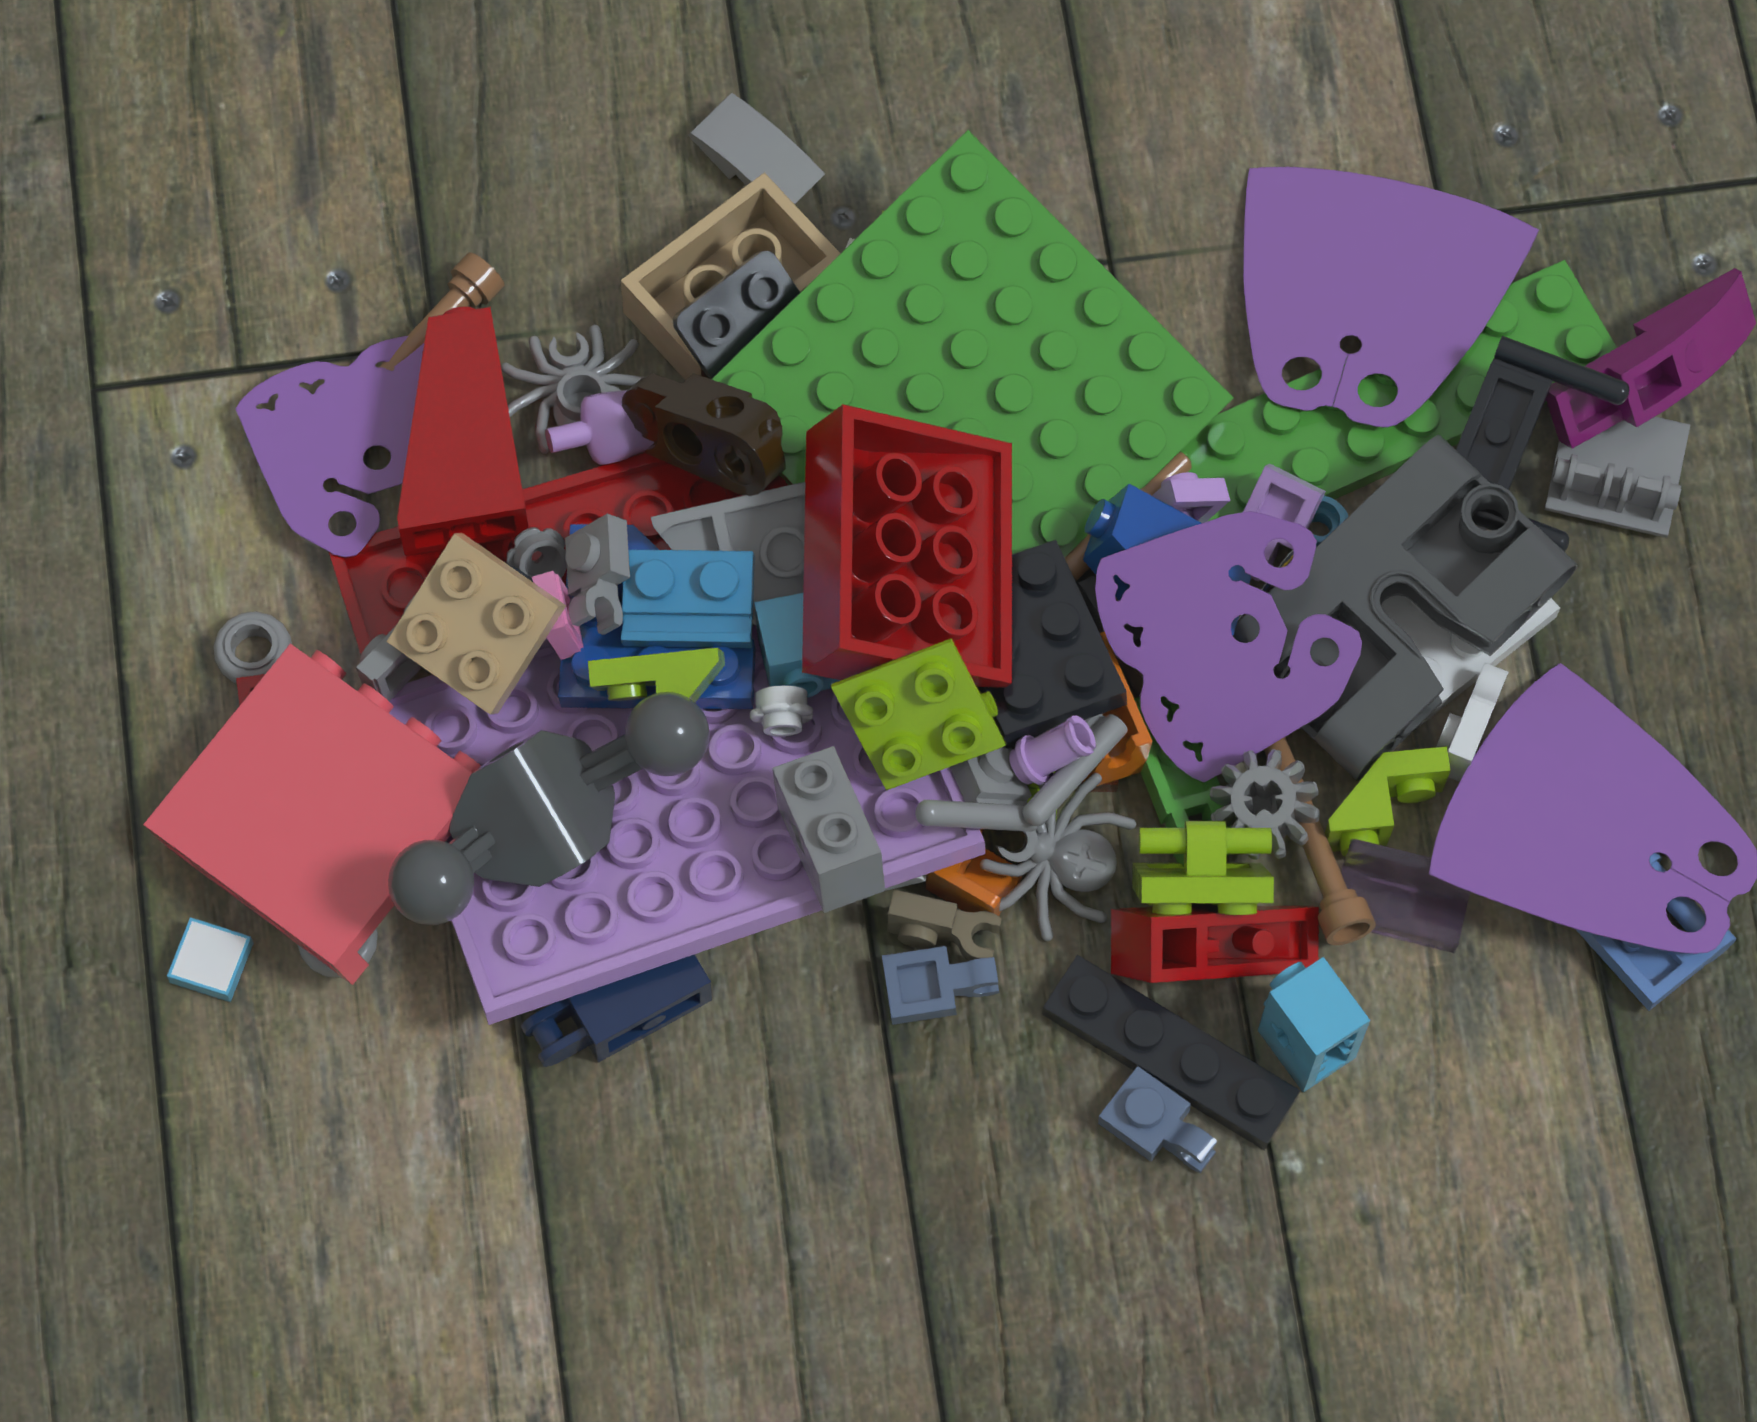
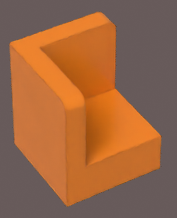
[926,829,1023,916]

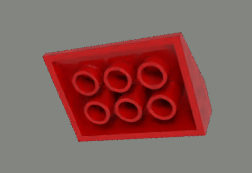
[802,404,1012,687]

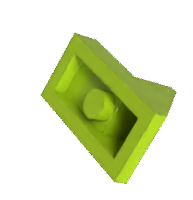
[588,647,725,703]

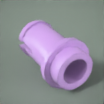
[1009,715,1096,785]

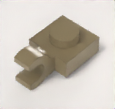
[887,889,1002,961]

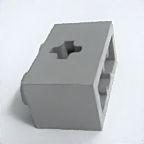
[772,746,885,913]

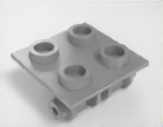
[1545,417,1690,538]

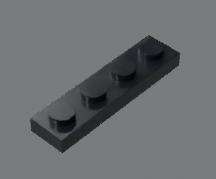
[1042,955,1301,1151]

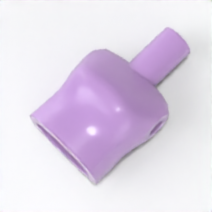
[545,390,654,465]

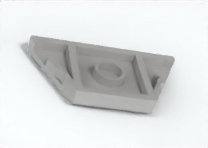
[651,482,805,625]

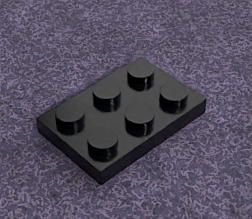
[979,540,1127,748]

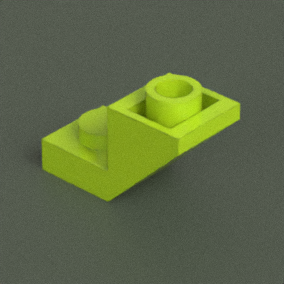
[1325,746,1451,858]

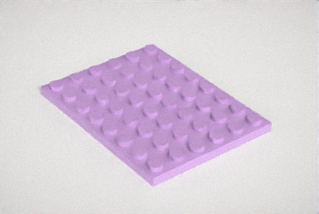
[389,625,985,1025]

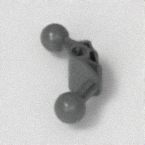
[388,692,710,925]

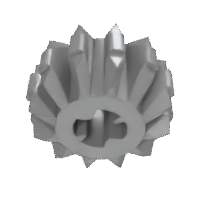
[1210,749,1320,860]

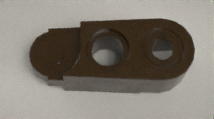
[622,373,786,496]

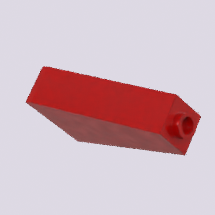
[397,306,529,556]

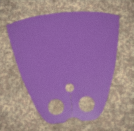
[1243,167,1539,427]
[1429,663,1757,954]

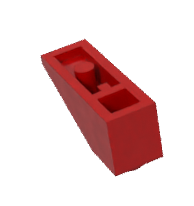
[1111,906,1319,983]

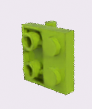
[1132,821,1274,915]

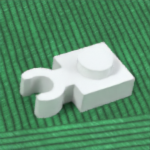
[1436,663,1508,782]

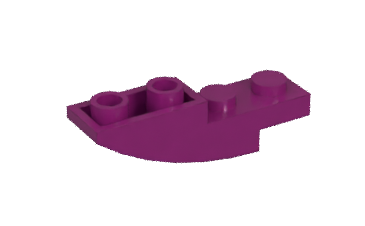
[1546,268,1756,449]

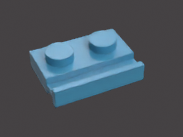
[621,550,755,648]

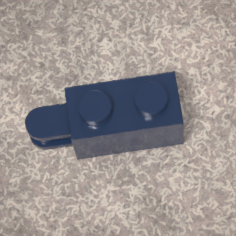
[521,954,712,1067]

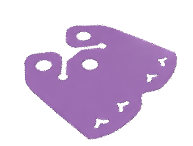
[235,336,424,557]
[1095,511,1362,782]

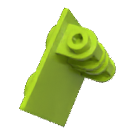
[831,638,1006,791]

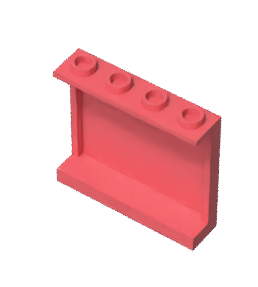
[143,643,481,985]

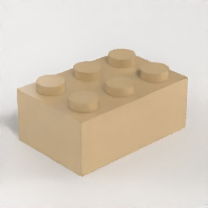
[621,172,841,380]

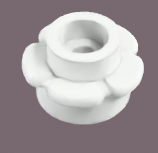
[749,686,813,736]

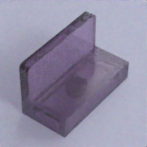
[1341,839,1471,953]

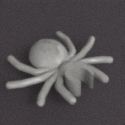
[501,325,644,454]
[980,773,1136,941]

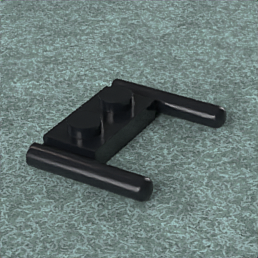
[1456,336,1630,552]

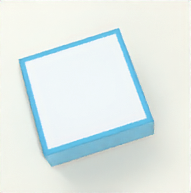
[167,917,254,1002]

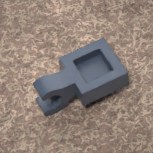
[882,946,999,1025]
[1098,1066,1217,1173]

